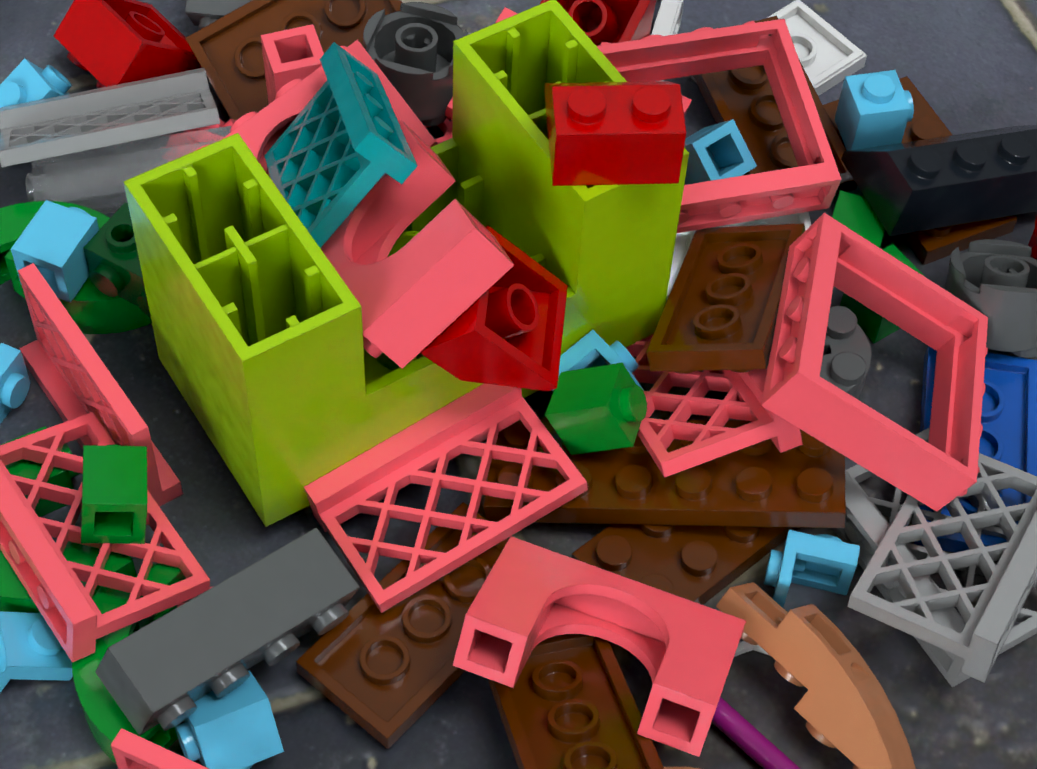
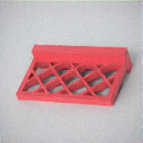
[18,263,183,507]
[626,334,803,478]
[304,384,588,613]
[0,412,210,662]

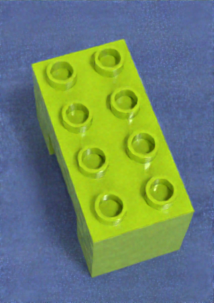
[123,0,689,527]

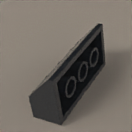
[841,125,1037,236]

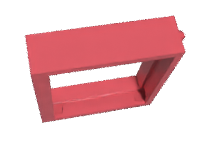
[597,19,842,233]
[761,213,988,512]

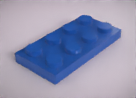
[914,346,1037,553]

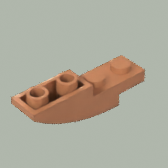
[716,582,916,769]

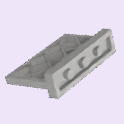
[0,68,220,167]
[832,427,1037,687]
[847,453,1037,683]

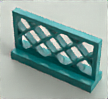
[264,42,418,248]

